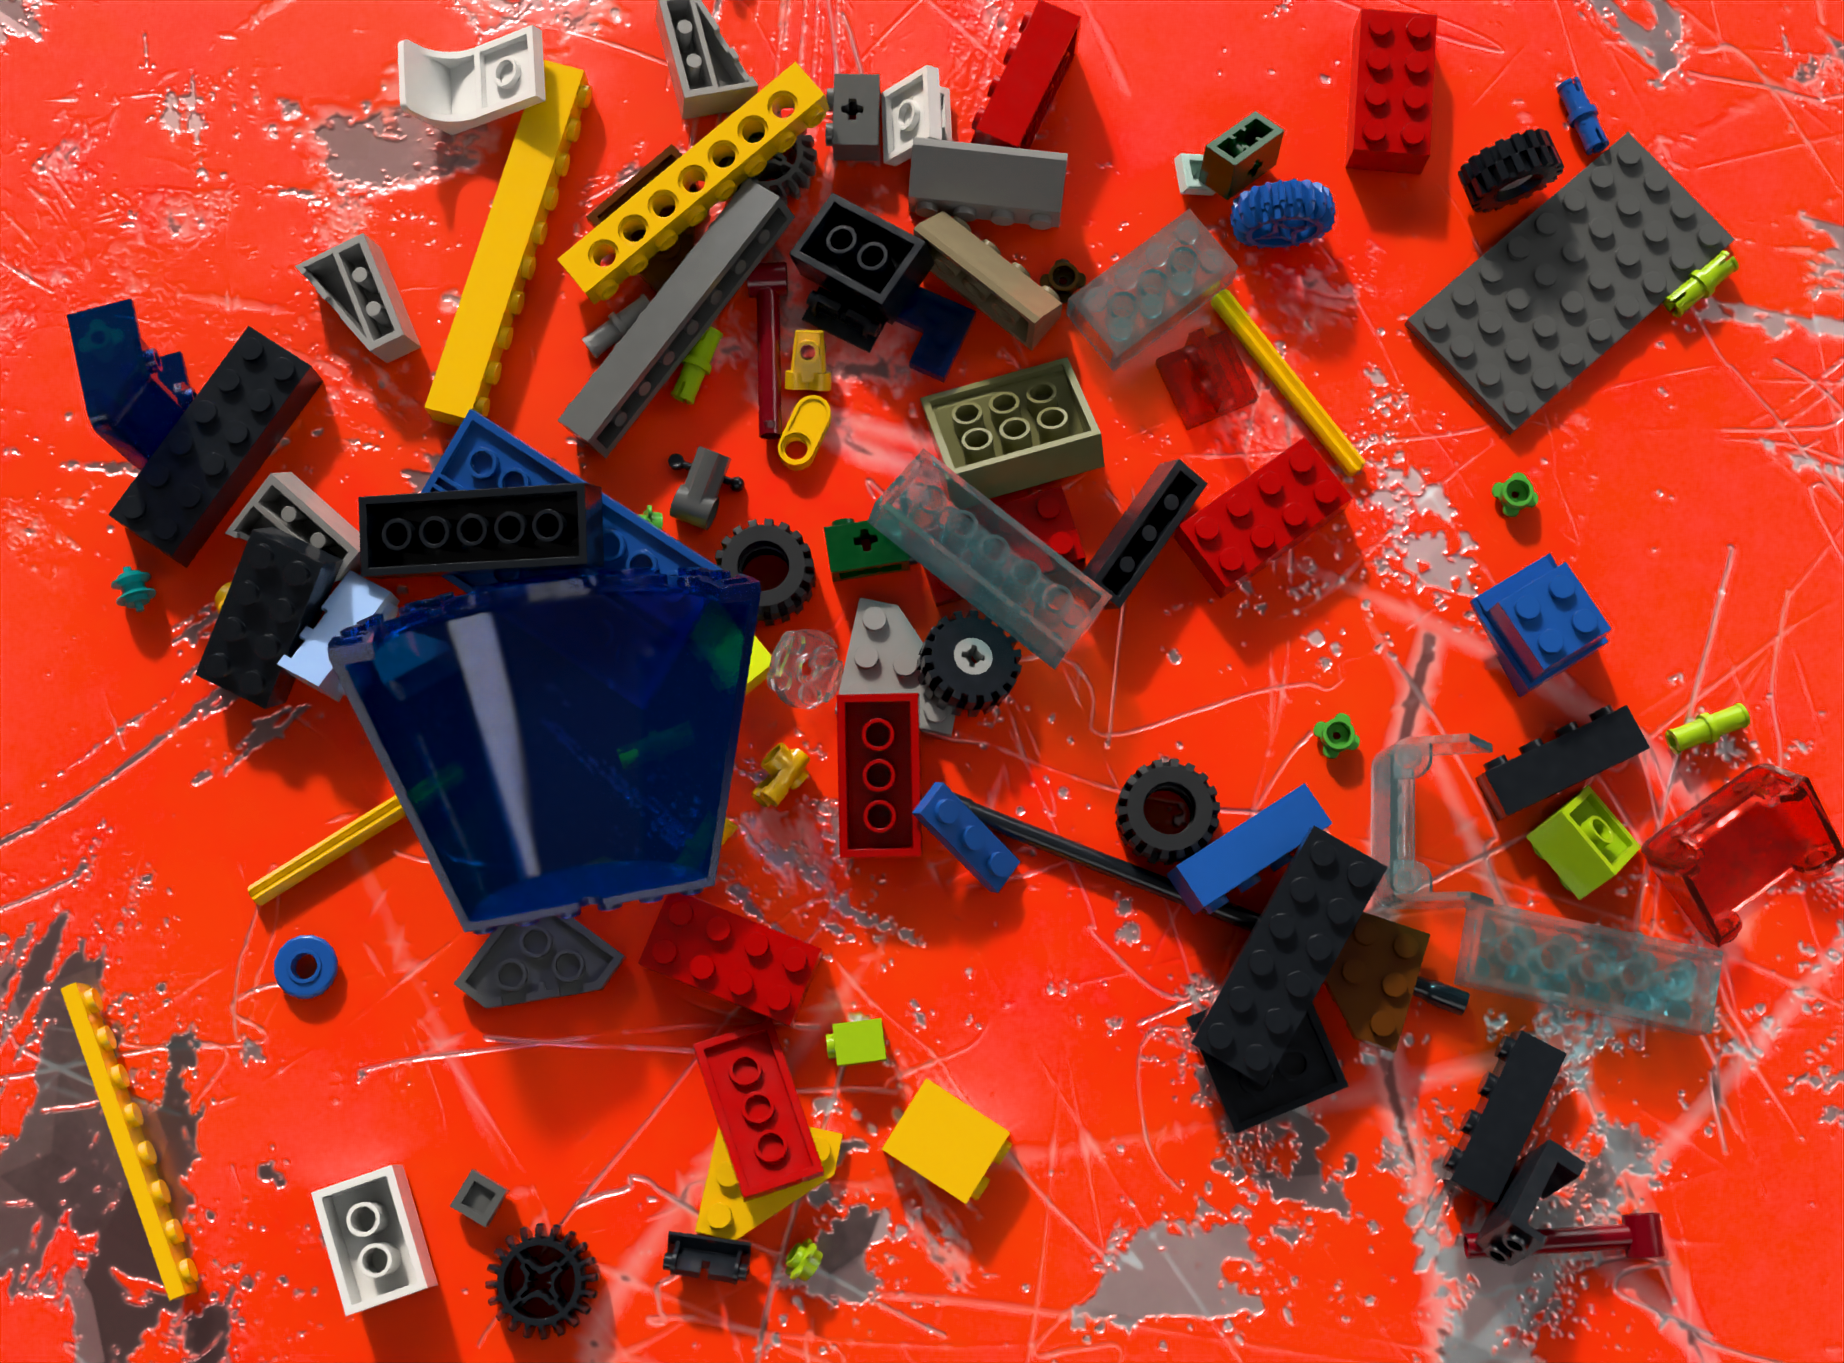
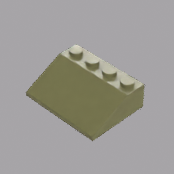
[920,357,1105,508]

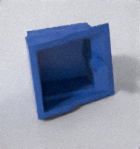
[1470,553,1611,697]

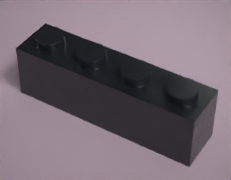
[1073,459,1208,610]
[1475,704,1650,821]
[1442,1030,1567,1204]

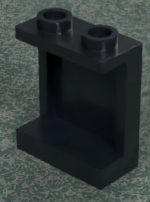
[1474,1139,1586,1266]

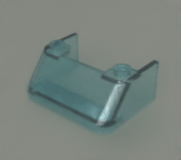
[1371,733,1494,909]

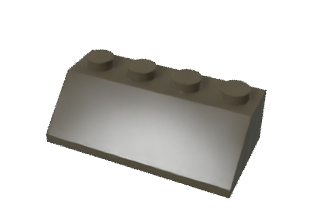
[914,211,1063,351]

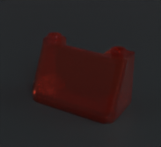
[1641,763,1844,947]

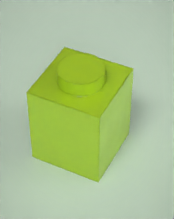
[826,1018,887,1067]

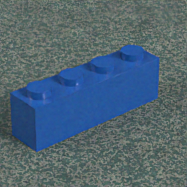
[1166,783,1333,915]

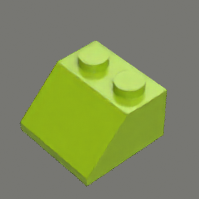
[1526,785,1641,900]

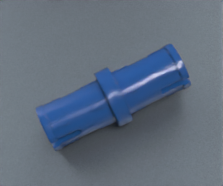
[1556,77,1609,155]

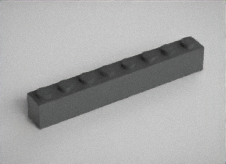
[557,178,795,458]

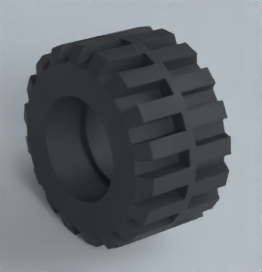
[715,519,816,626]
[1115,759,1220,865]

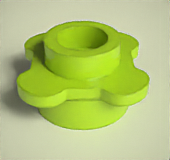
[785,1238,823,1282]

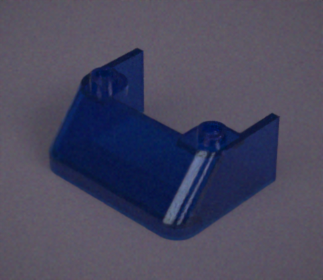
[67,299,197,471]

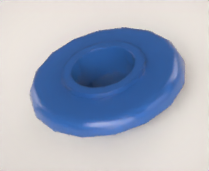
[274,935,338,999]

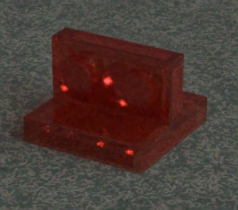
[1155,328,1259,431]

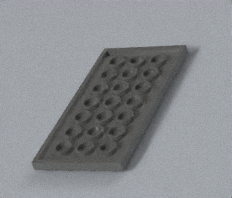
[1404,132,1735,435]

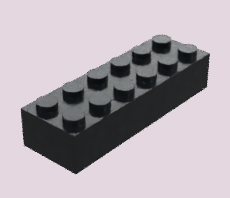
[108,326,323,568]
[358,483,604,579]
[1189,825,1388,1086]

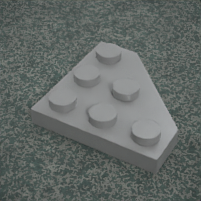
[835,598,956,737]

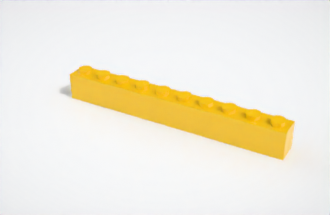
[424,60,592,427]

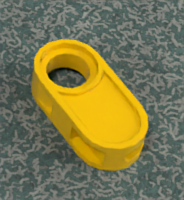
[778,395,832,471]

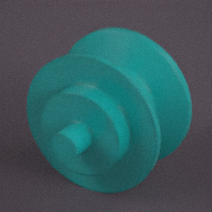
[111,566,156,612]

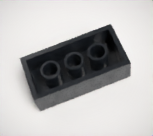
[195,527,343,709]

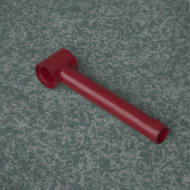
[747,262,788,440]
[1463,1213,1665,1259]

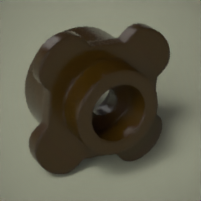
[1040,259,1086,304]

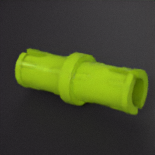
[1663,250,1739,318]
[670,326,723,405]
[1665,703,1750,754]

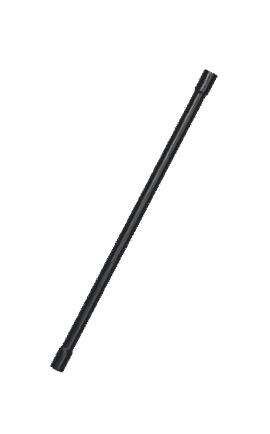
[953,792,1470,1016]

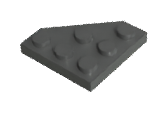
[454,885,627,1009]

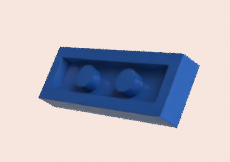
[912,782,1021,893]

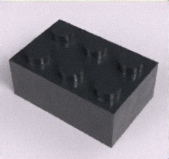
[789,193,935,325]

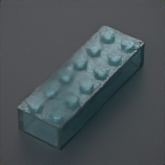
[867,448,1112,670]
[1454,900,1723,1036]

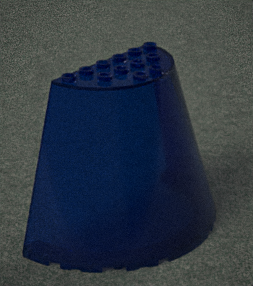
[327,567,761,935]

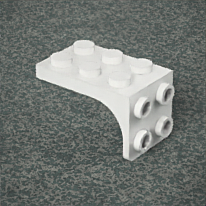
[398,25,546,136]

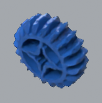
[1230,178,1336,249]

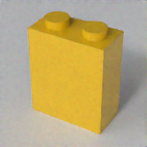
[882,1078,1012,1204]

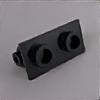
[802,286,886,353]
[663,1231,751,1285]

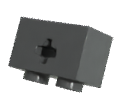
[825,74,881,161]

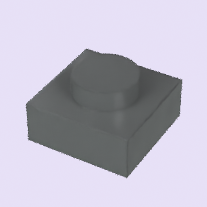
[450,1169,510,1227]

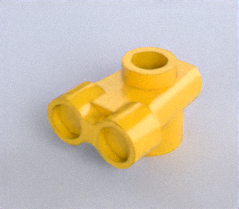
[785,330,832,391]
[751,742,811,808]

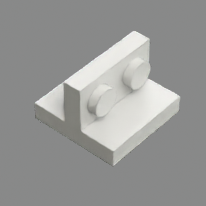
[881,65,952,167]

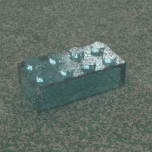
[1066,209,1238,372]

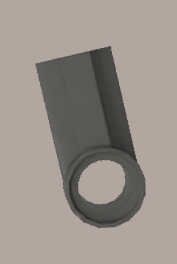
[670,446,732,530]

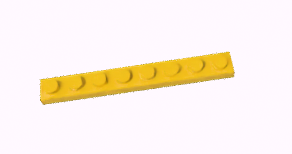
[60,982,199,1301]

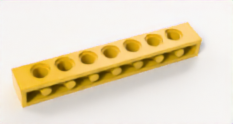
[557,61,830,305]

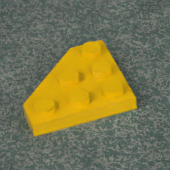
[695,1126,843,1240]

